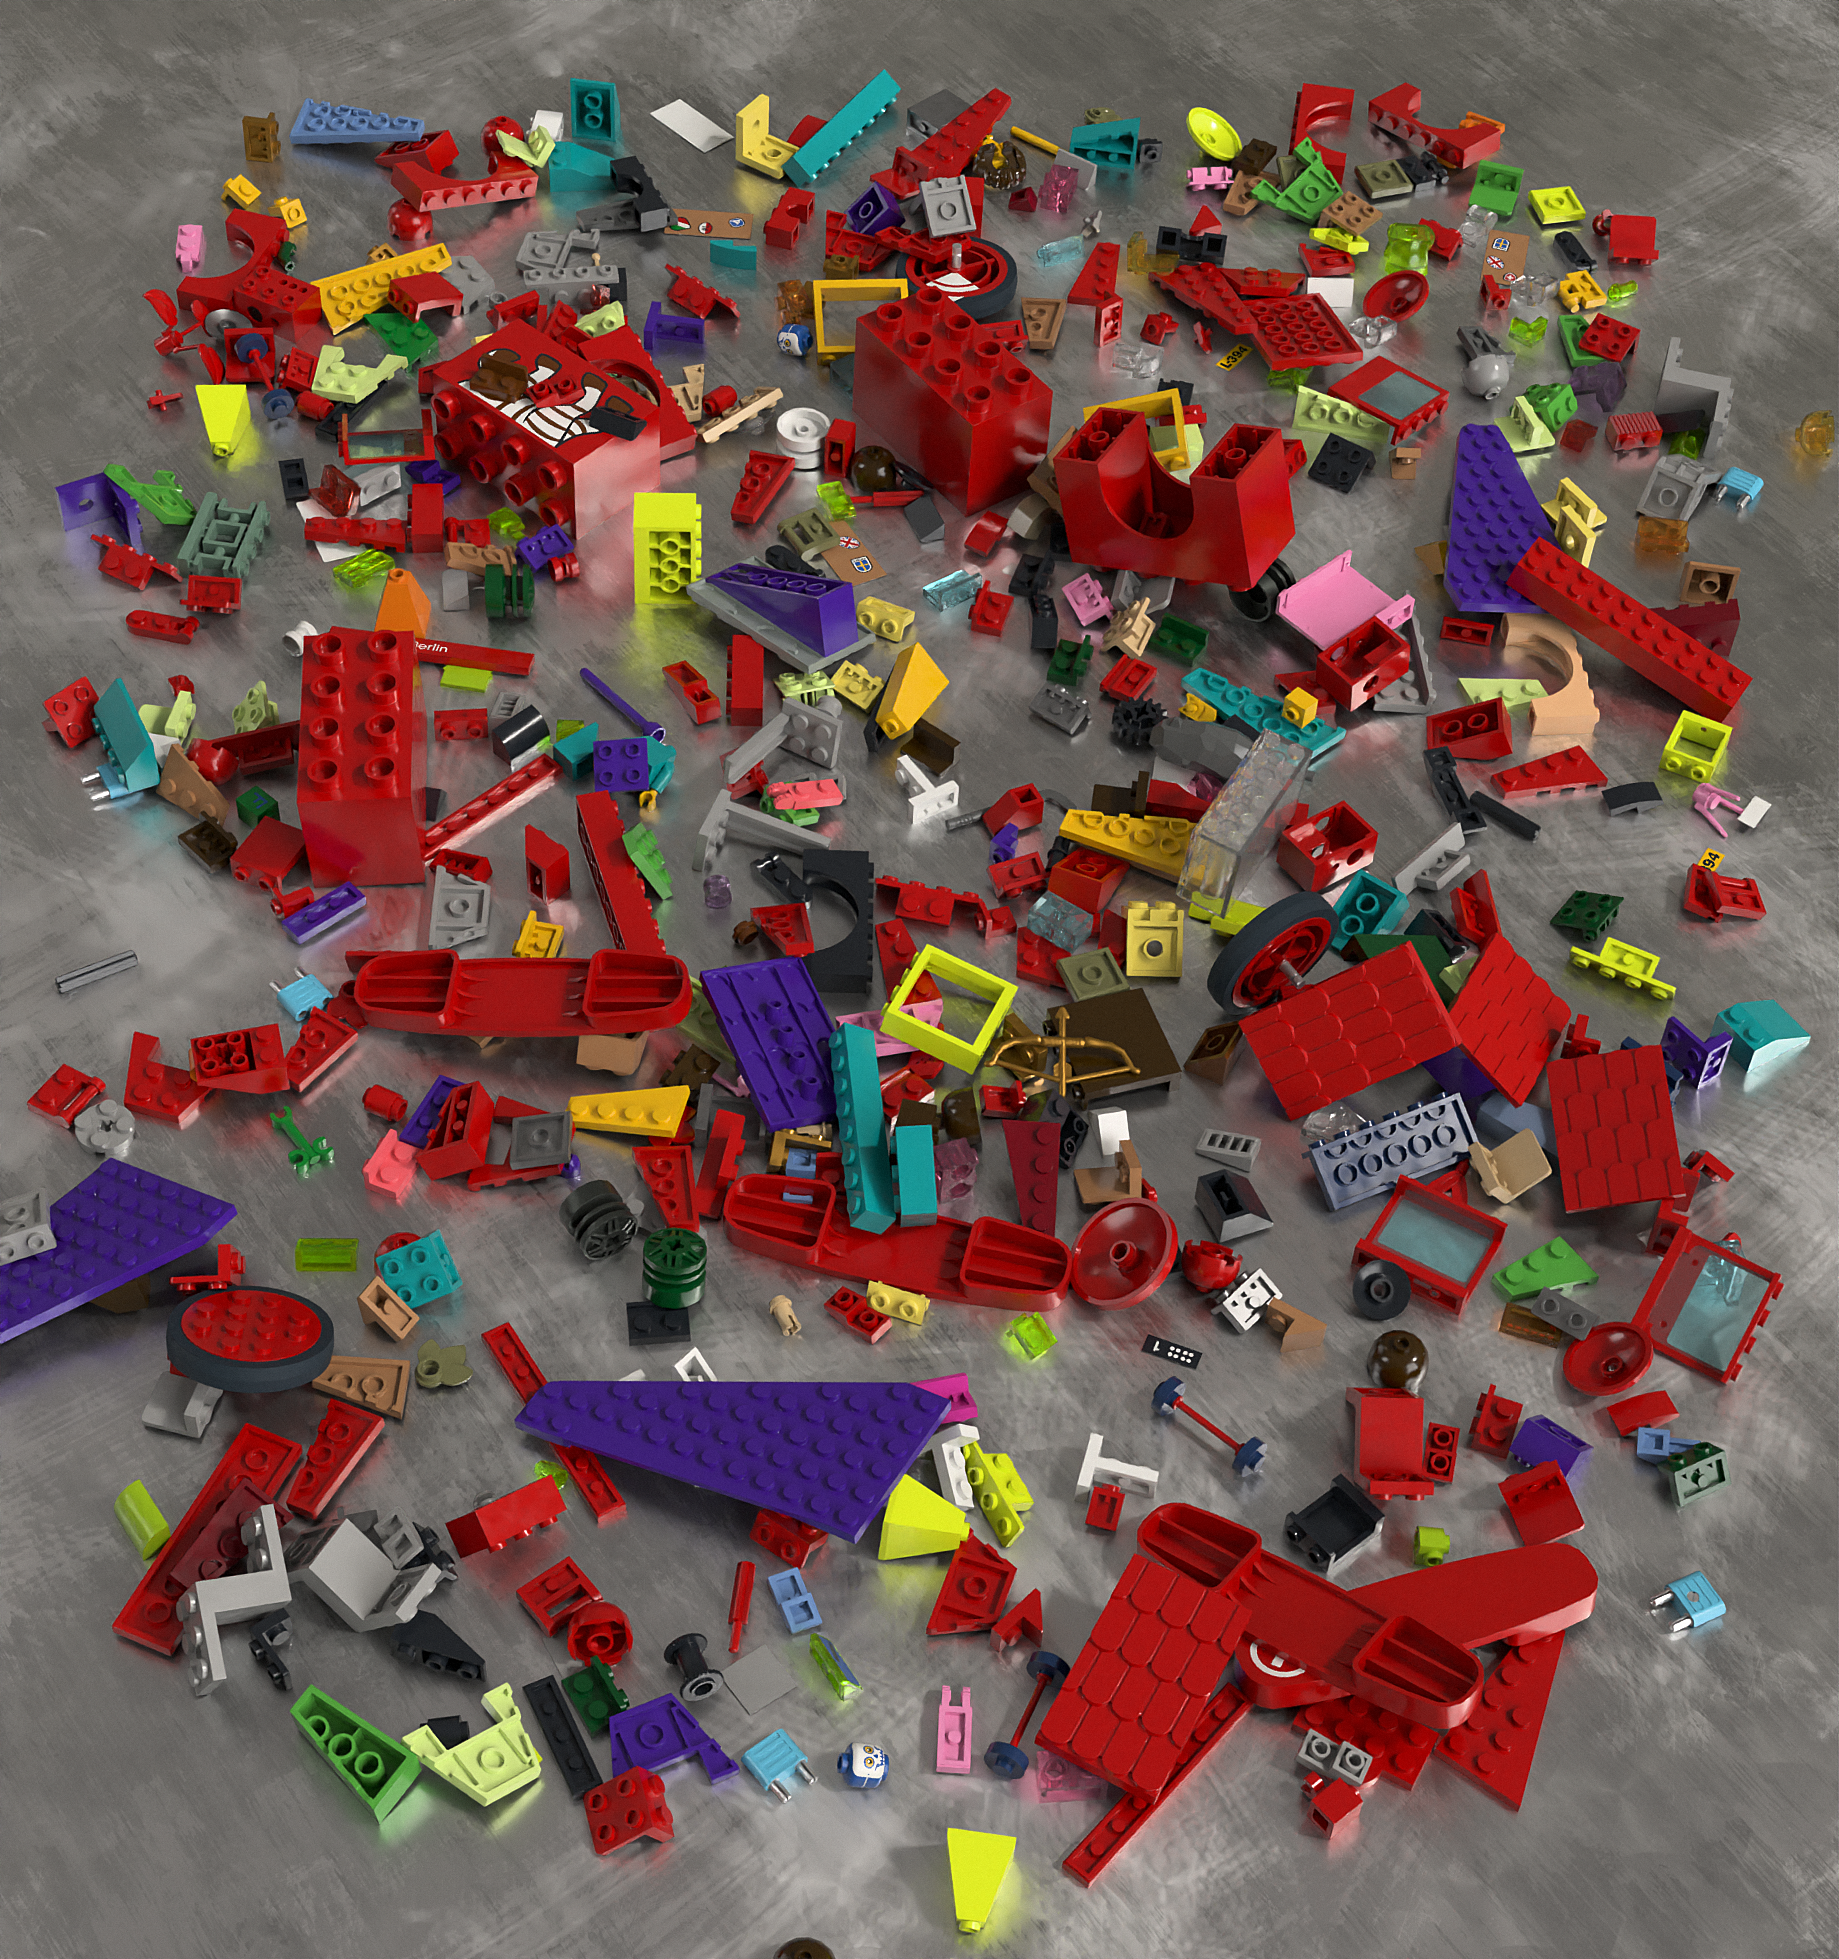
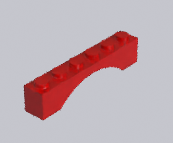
[1144,779,1309,842]

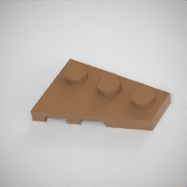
[1223,170,1281,215]
[312,1355,411,1420]

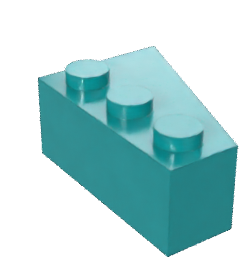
[1069,117,1141,170]
[890,1125,938,1227]

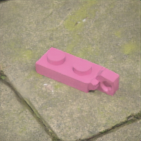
[175,224,203,272]

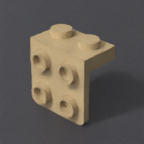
[1467,1128,1552,1204]

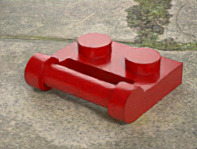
[444,517,491,548]
[1702,870,1767,920]
[27,1064,106,1128]
[516,1556,603,1638]

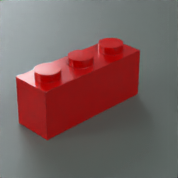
[407,483,444,553]

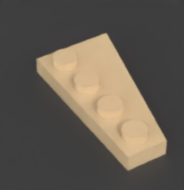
[695,386,783,444]

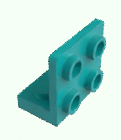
[376,1229,463,1309]

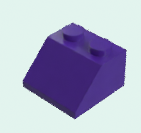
[844,181,906,237]
[1509,1414,1594,1482]

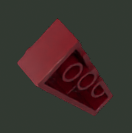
[1649,598,1741,656]

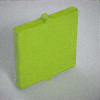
[440,665,493,693]

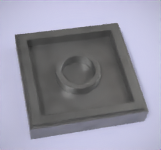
[509,1111,573,1170]

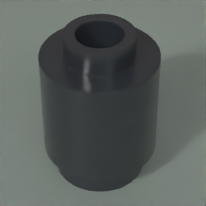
[419,1715,470,1750]

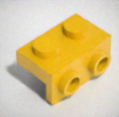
[512,910,564,958]

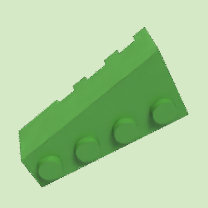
[289,1684,422,1825]

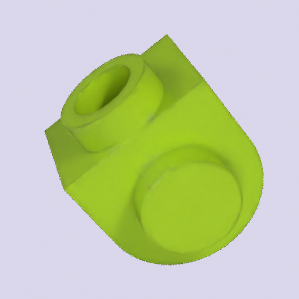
[1413,1526,1450,1567]

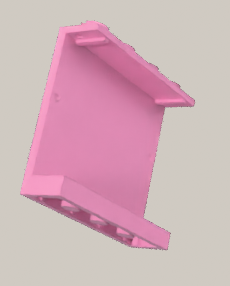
[1275,549,1415,660]

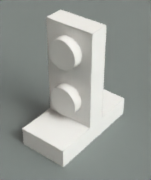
[895,755,959,824]
[917,1424,980,1512]
[1075,1433,1159,1504]

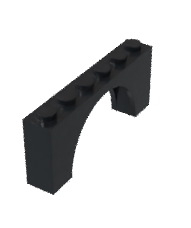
[801,849,874,994]

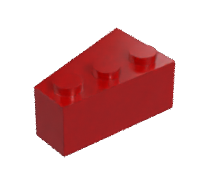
[415,1080,495,1181]
[445,1475,567,1559]

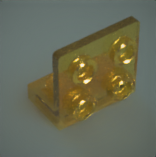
[1127,231,1180,275]

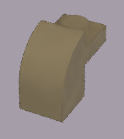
[1006,494,1063,540]

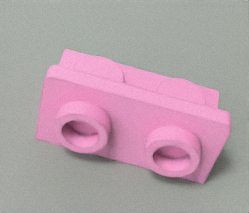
[1062,573,1114,627]

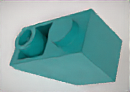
[553,722,599,782]

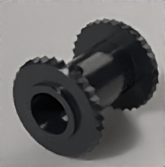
[664,1633,724,1701]

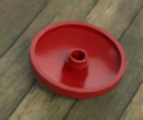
[1070,1197,1178,1311]

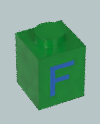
[236,785,281,830]

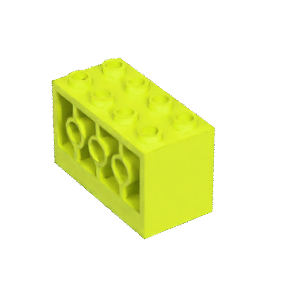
[633,493,701,604]

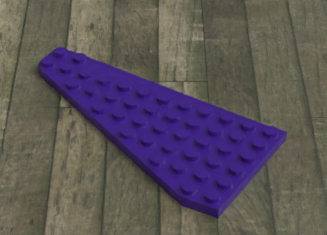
[1443,423,1563,614]
[0,1157,238,1344]

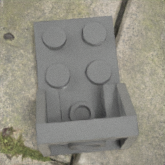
[1636,454,1723,530]

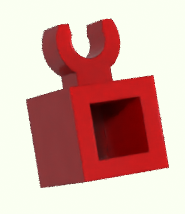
[1301,1771,1363,1840]

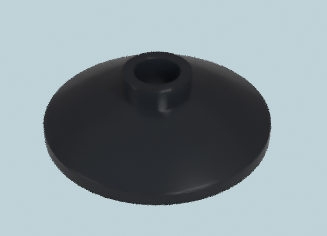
[892,461,935,491]
[1352,1260,1411,1320]

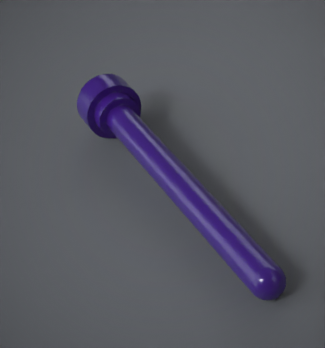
[580,668,666,743]

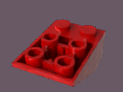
[190,1023,290,1094]

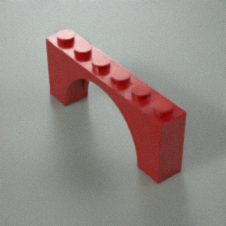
[1368,82,1501,169]
[1288,83,1355,185]
[391,150,539,212]
[176,208,290,313]
[576,326,697,461]

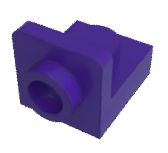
[988,823,1019,864]

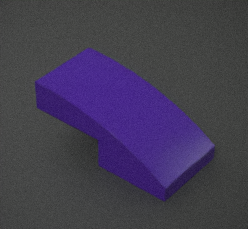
[404,460,461,495]

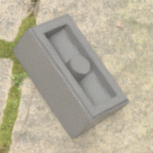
[1050,148,1097,191]
[442,568,470,610]

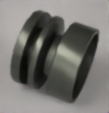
[1228,558,1296,622]
[559,1180,639,1261]

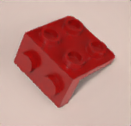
[869,146,935,200]
[1608,214,1659,266]
[1578,313,1640,364]
[224,328,276,383]
[179,575,242,614]
[169,1244,246,1296]
[1498,1460,1585,1546]
[583,1766,675,1856]

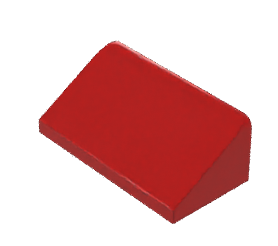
[1439,616,1494,646]

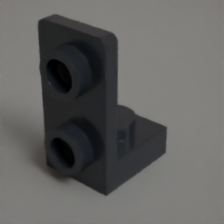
[248,1607,293,1691]

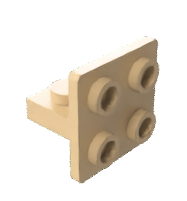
[1100,596,1156,660]

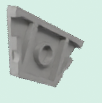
[438,256,495,314]
[428,865,491,950]

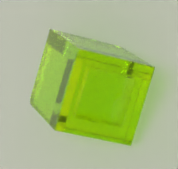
[1508,316,1548,349]

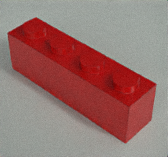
[726,635,764,727]

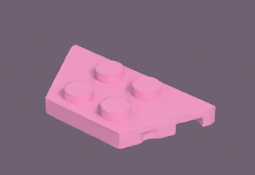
[835,999,943,1057]

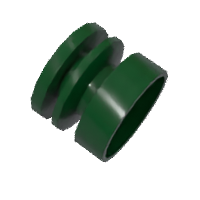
[485,564,535,618]
[642,1228,707,1309]

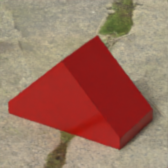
[1189,205,1222,236]

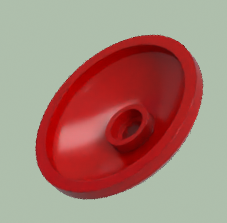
[1362,270,1429,325]
[1563,1322,1653,1396]

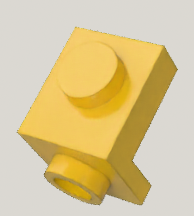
[220,174,261,210]
[267,196,307,228]

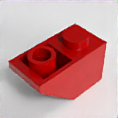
[982,783,1044,838]

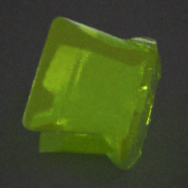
[1384,223,1435,276]

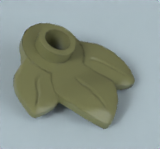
[1084,107,1123,125]
[415,1339,473,1388]

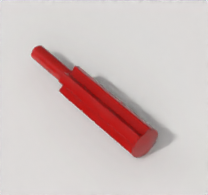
[849,490,924,507]
[728,1561,756,1654]

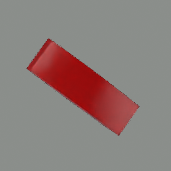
[662,660,722,725]

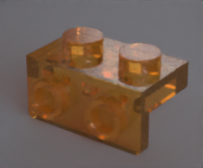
[774,279,814,325]
[1635,516,1690,555]

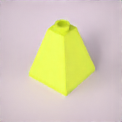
[196,385,251,456]
[878,1474,971,1560]
[945,1828,1016,1933]

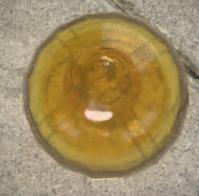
[1795,410,1835,458]

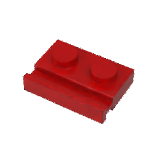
[1099,654,1157,703]
[1683,863,1724,923]
[880,1065,935,1126]

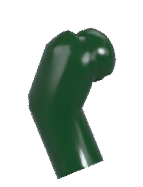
[276,241,297,271]

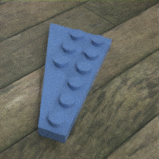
[289,98,425,145]

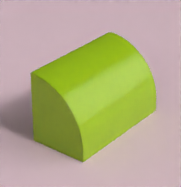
[114,1479,171,1561]

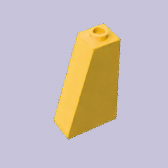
[875,642,949,740]

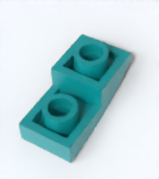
[710,240,757,270]

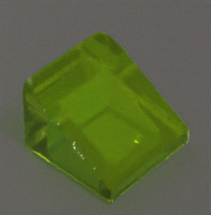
[556,719,584,743]

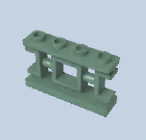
[177,492,270,579]

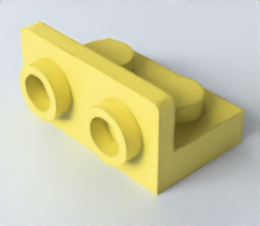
[856,596,915,642]
[830,660,886,713]

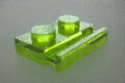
[332,548,395,588]

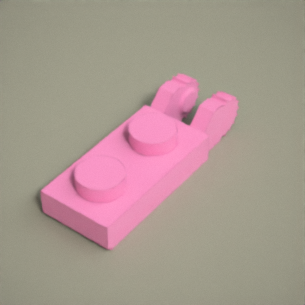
[936,1685,972,1774]

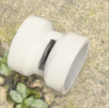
[282,621,318,657]

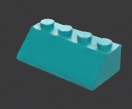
[92,678,160,793]

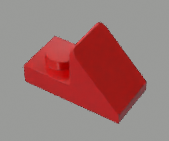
[989,1588,1043,1652]

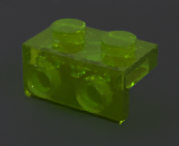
[1266,366,1314,394]

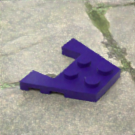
[609,1693,740,1785]

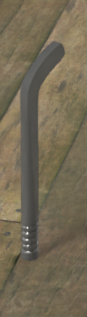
[945,789,1077,830]

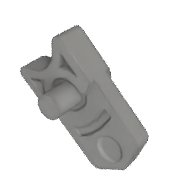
[1081,210,1102,238]

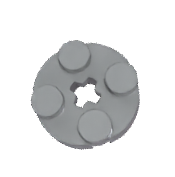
[75,1099,136,1156]

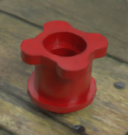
[1592,209,1614,236]

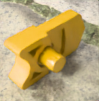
[1178,693,1217,722]

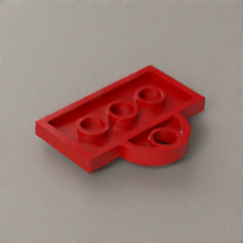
[1291,1695,1440,1791]

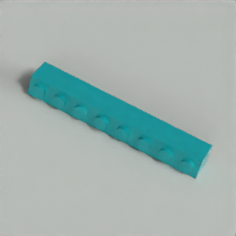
[781,69,901,187]
[829,1022,896,1234]

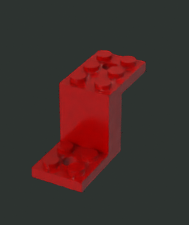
[1345,1387,1434,1501]

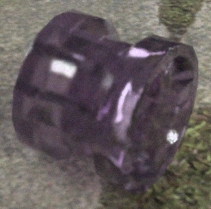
[703,875,732,909]

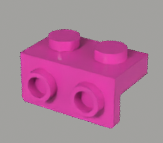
[910,1373,978,1424]

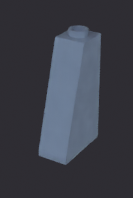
[1475,1092,1561,1180]

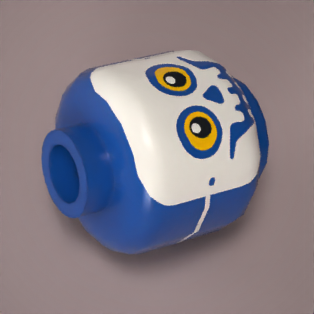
[777,324,813,356]
[837,1742,889,1789]

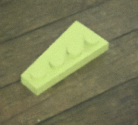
[1292,385,1390,443]

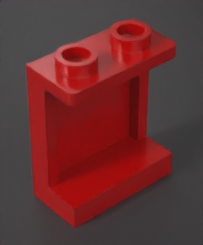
[387,271,464,323]
[230,816,308,893]
[1645,1167,1701,1258]

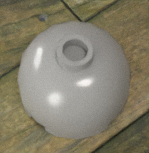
[1461,354,1510,399]

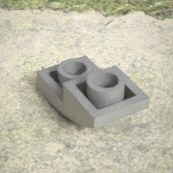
[1294,1728,1373,1787]

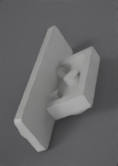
[523,265,619,306]
[1391,822,1471,896]

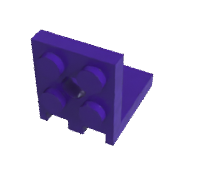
[55,472,143,546]

